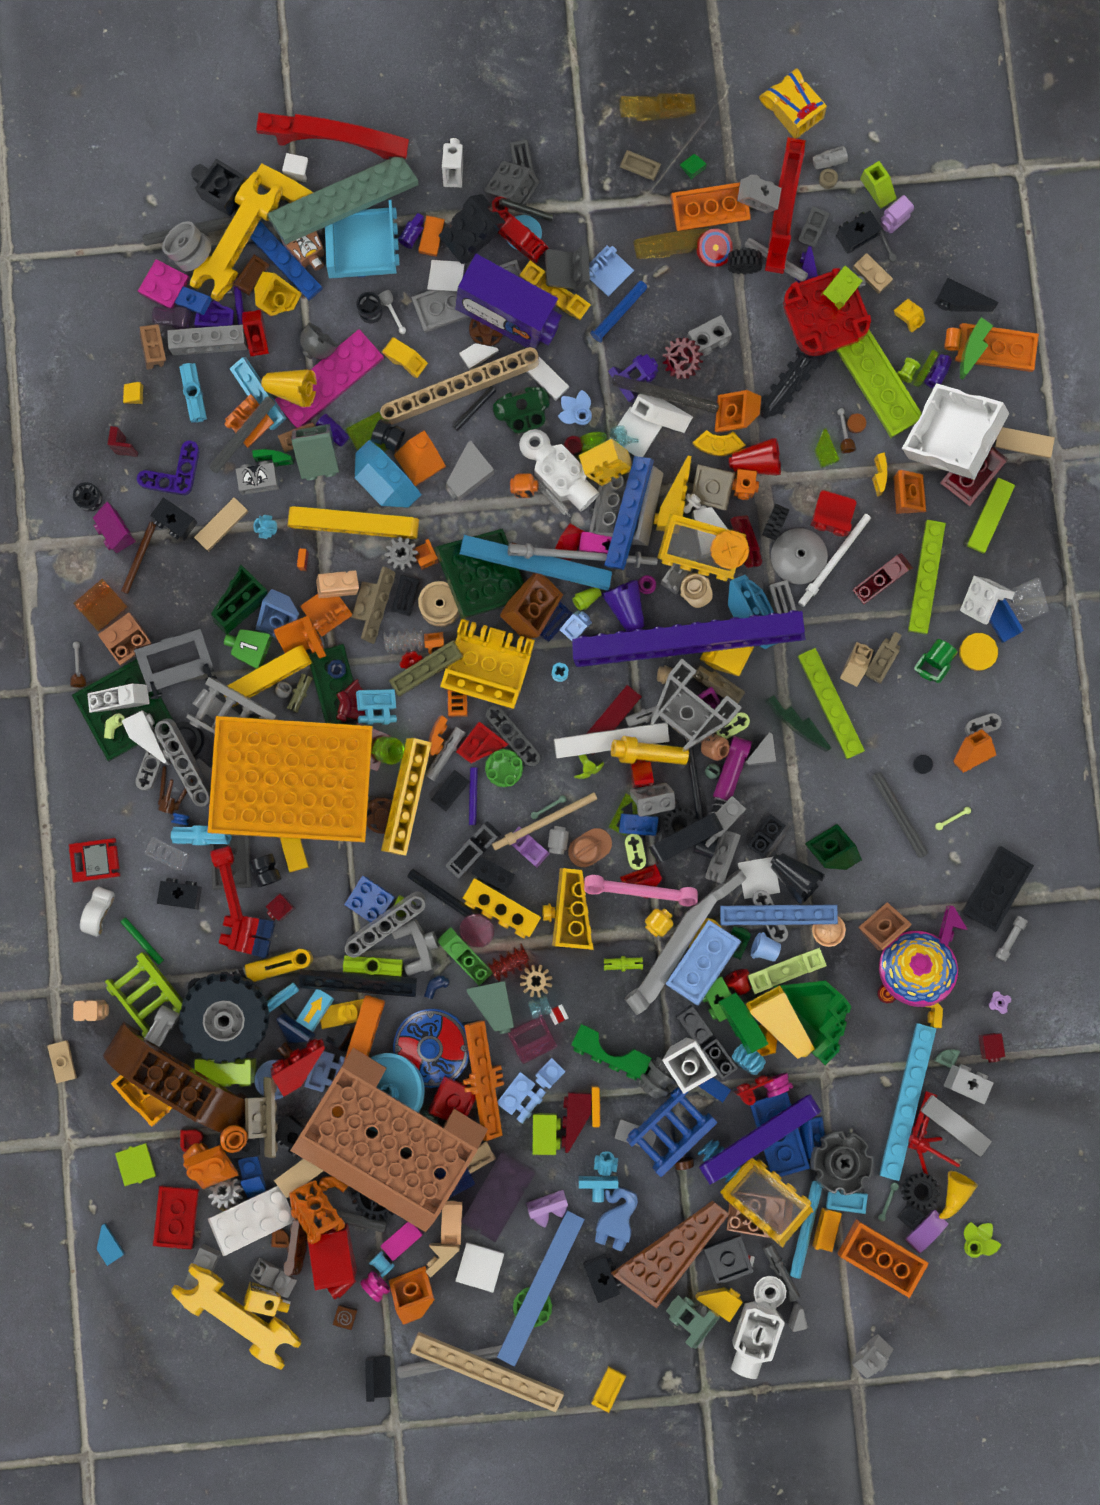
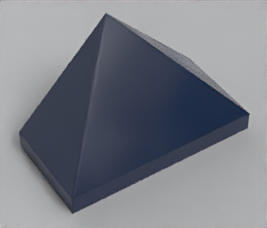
[276,1013,316,1043]

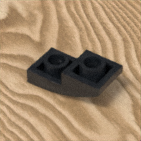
[748,814,786,857]

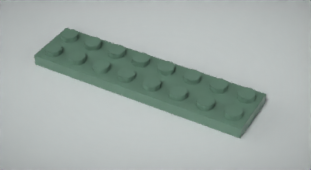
[268,157,418,245]

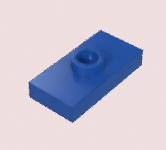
[174,287,212,315]
[619,813,659,836]

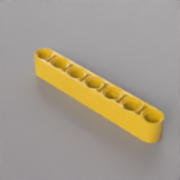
[287,506,419,539]

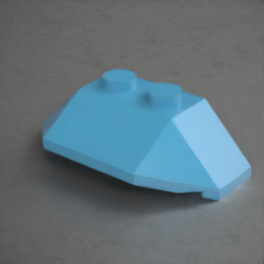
[355,440,422,508]
[728,575,776,649]

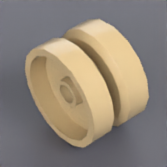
[418,581,460,627]

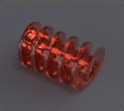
[487,943,530,982]

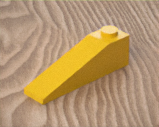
[653,456,692,534]

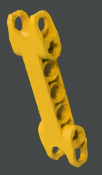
[190,172,283,302]
[171,1263,302,1370]

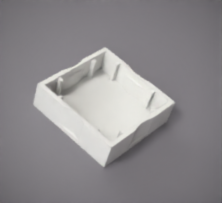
[902,383,1009,480]

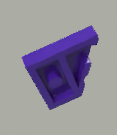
[194,300,235,328]

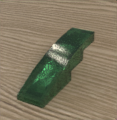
[765,695,831,752]

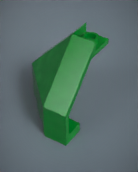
[773,981,851,1066]

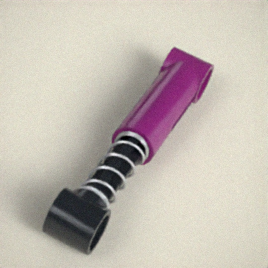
[693,735,752,859]

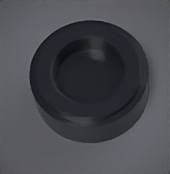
[913,755,933,774]

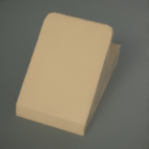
[425,1243,460,1278]

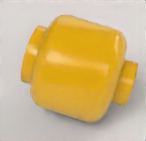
[645,908,673,937]

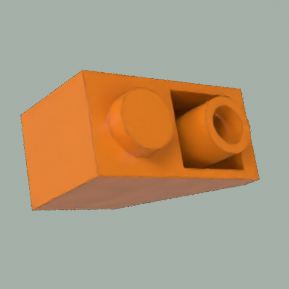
[953,729,997,773]

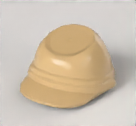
[680,573,713,608]

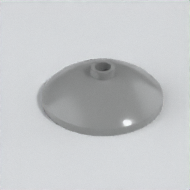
[771,528,828,585]

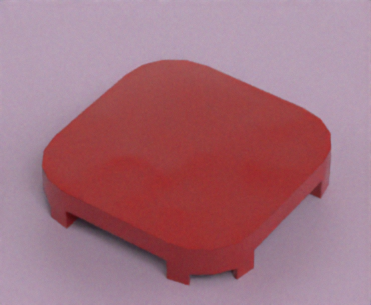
[783,268,871,356]

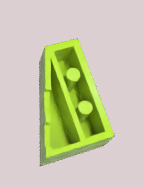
[195,1058,256,1087]

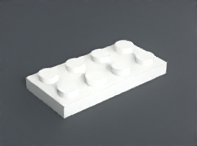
[208,1186,295,1256]

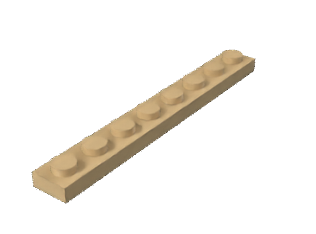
[410,1332,564,1412]

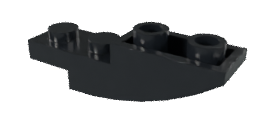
[676,1005,738,1080]

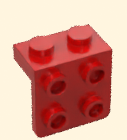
[810,490,856,537]

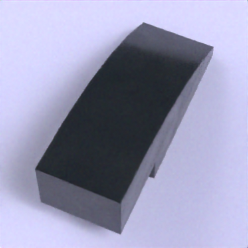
[445,821,501,879]

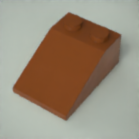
[499,573,563,640]

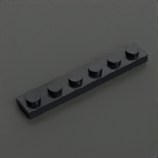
[299,969,417,997]

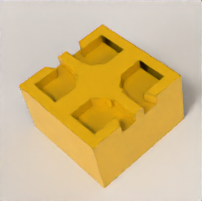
[579,439,632,486]

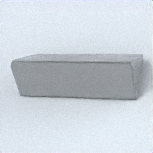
[788,1301,808,1332]

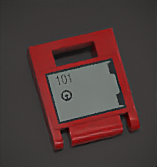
[69,838,121,883]

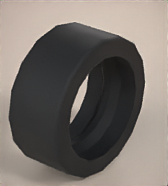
[167,722,204,759]

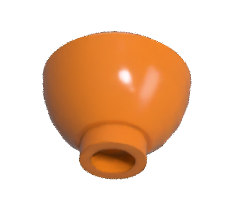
[220,1125,248,1153]

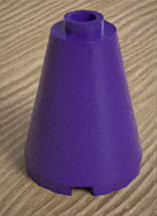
[602,580,645,632]

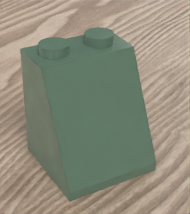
[291,424,339,480]

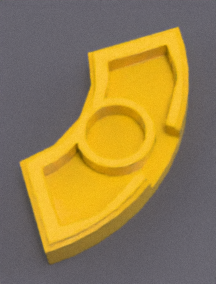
[692,430,746,456]

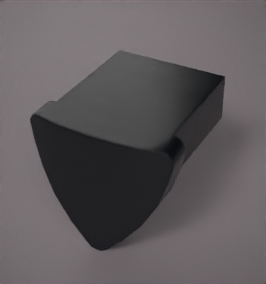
[325,1024,355,1052]

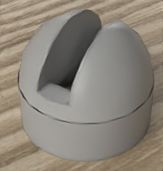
[275,682,292,698]

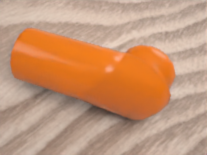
[319,1175,348,1193]

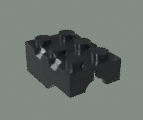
[439,194,506,264]

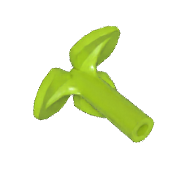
[574,754,604,779]

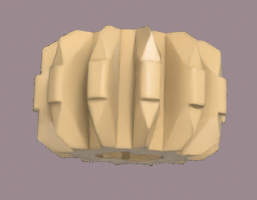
[520,965,552,997]

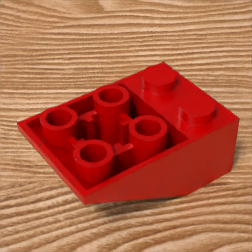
[270,1038,325,1097]

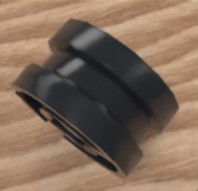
[73,482,103,511]

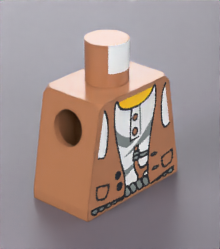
[281,231,325,271]

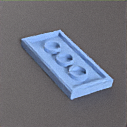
[666,920,741,1006]

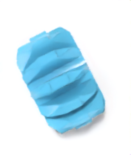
[732,1044,766,1075]

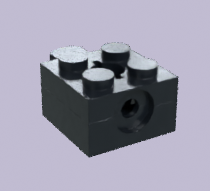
[191,159,247,217]

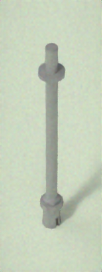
[508,543,658,568]

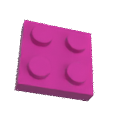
[138,259,190,310]

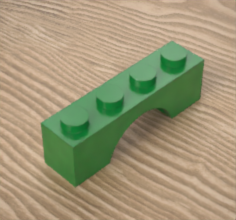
[571,1024,652,1081]

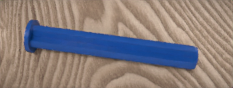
[590,281,647,343]

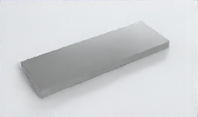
[411,259,521,333]

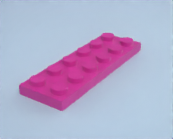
[275,329,384,428]

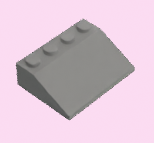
[589,466,664,546]

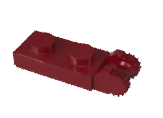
[730,515,762,568]

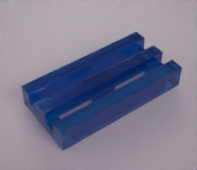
[540,602,573,643]

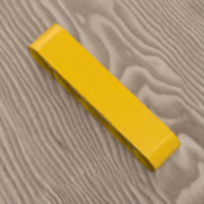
[223,645,312,707]

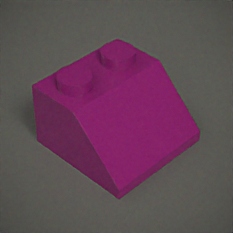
[93,502,136,553]

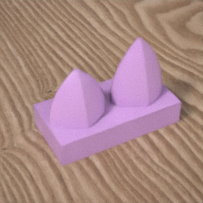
[526,1190,568,1227]

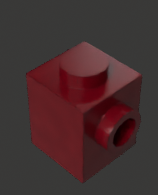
[265,893,296,921]
[978,1033,1006,1063]

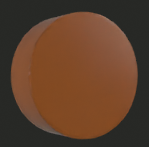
[847,414,866,434]

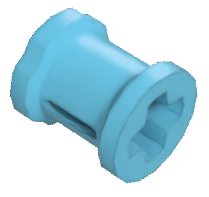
[551,663,569,682]
[369,1251,395,1278]

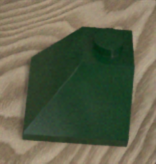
[805,824,862,870]

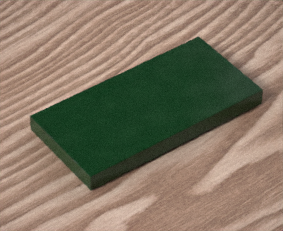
[308,644,355,724]

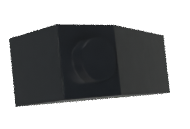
[935,278,999,312]

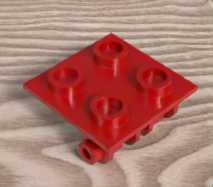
[734,1075,774,1105]

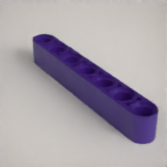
[699,1094,821,1185]

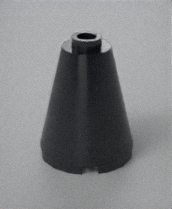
[770,853,825,905]

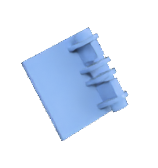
[589,245,634,297]

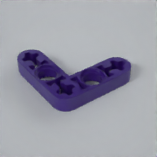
[137,440,200,496]

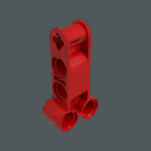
[490,196,549,264]

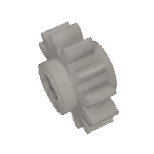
[384,537,419,572]
[208,1177,244,1211]

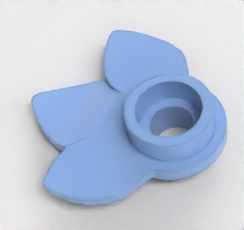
[558,390,592,425]

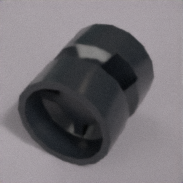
[356,292,383,324]
[371,419,405,452]
[249,854,282,888]

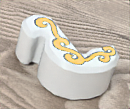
[80,887,115,937]

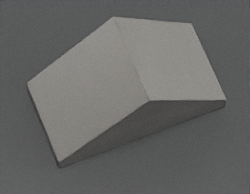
[744,732,776,766]

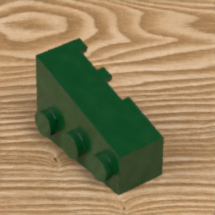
[211,565,268,635]

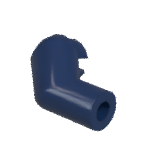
[424,975,450,999]

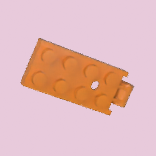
[944,323,1039,372]

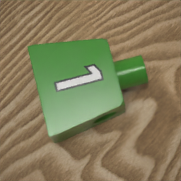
[224,629,273,669]

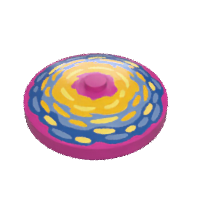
[879,931,958,1007]

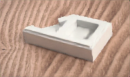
[459,343,499,370]

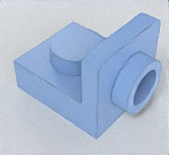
[560,610,592,641]
[535,1058,566,1089]

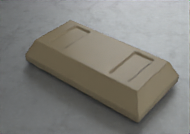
[620,150,661,181]

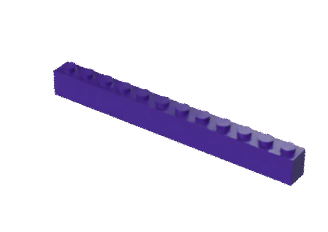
[572,610,806,667]

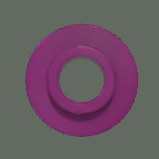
[638,575,656,594]

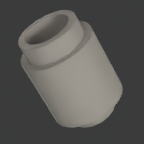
[547,826,569,855]

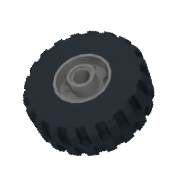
[179,972,269,1063]

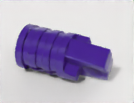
[398,213,424,249]
[924,354,952,389]
[315,413,349,447]

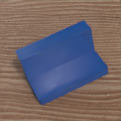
[989,598,1024,643]

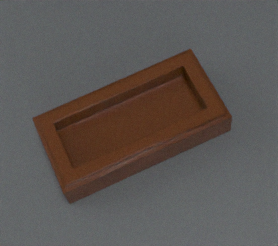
[233,254,270,296]

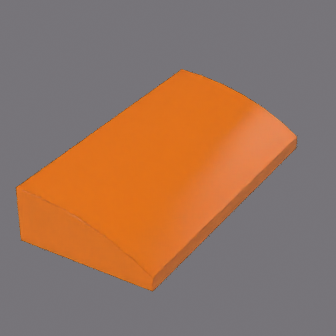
[670,182,751,231]

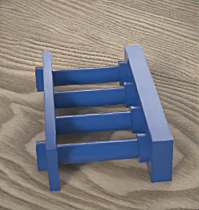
[626,1087,718,1177]

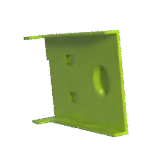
[821,266,863,310]

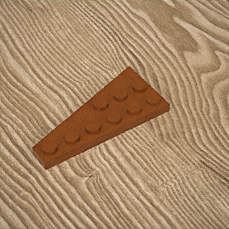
[611,1201,729,1308]

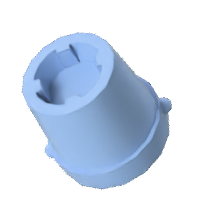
[750,932,781,961]

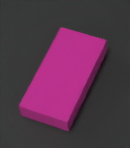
[380,1222,423,1261]

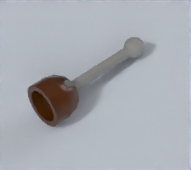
[837,408,856,454]
[70,641,86,688]

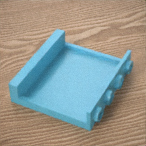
[325,200,400,279]

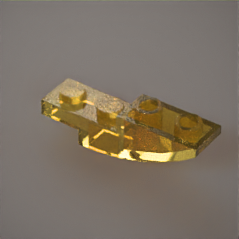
[619,93,696,121]

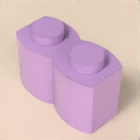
[881,195,914,233]

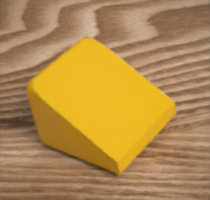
[123,382,143,404]

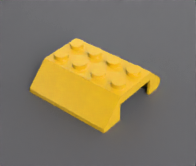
[440,619,535,709]

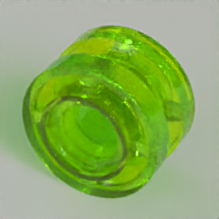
[580,432,607,453]
[373,736,404,765]

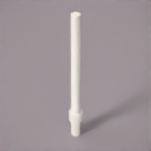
[798,514,871,607]

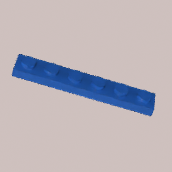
[250,221,323,301]
[605,456,654,570]

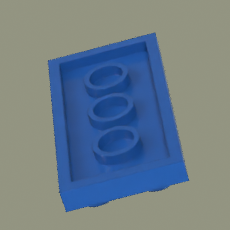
[750,1092,810,1177]

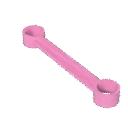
[584,875,698,907]

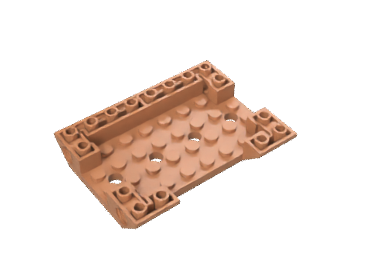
[290,1048,488,1232]

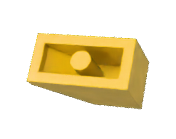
[695,1287,743,1322]

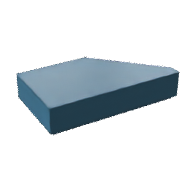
[97,1223,125,1266]

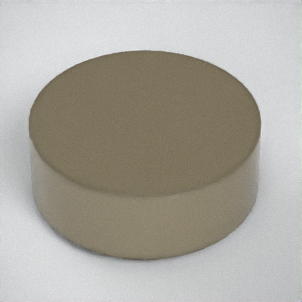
[819,168,838,189]

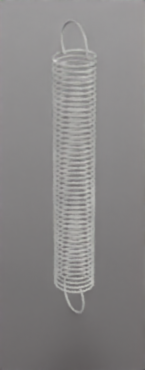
[534,478,571,517]

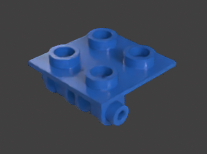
[344,875,395,922]

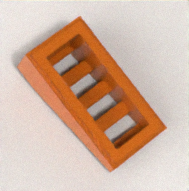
[448,690,468,717]

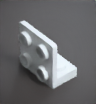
[960,576,1015,625]

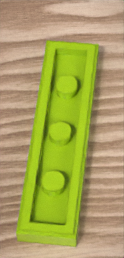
[967,478,1015,554]

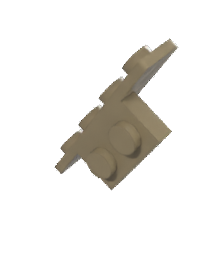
[351,567,396,644]
[245,1077,278,1158]

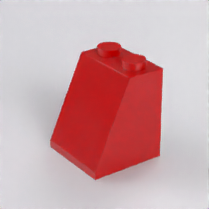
[308,1223,357,1290]

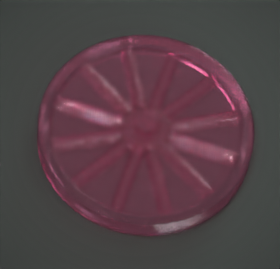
[460,914,494,948]

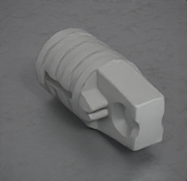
[812,146,848,169]

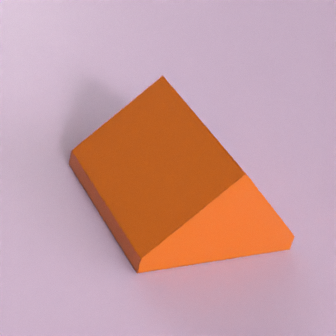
[893,470,926,514]

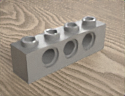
[167,325,248,356]

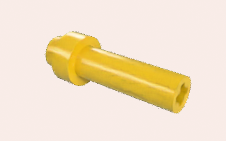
[611,736,689,765]

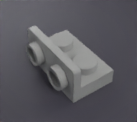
[630,783,675,817]

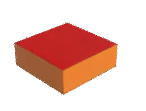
[297,548,309,571]

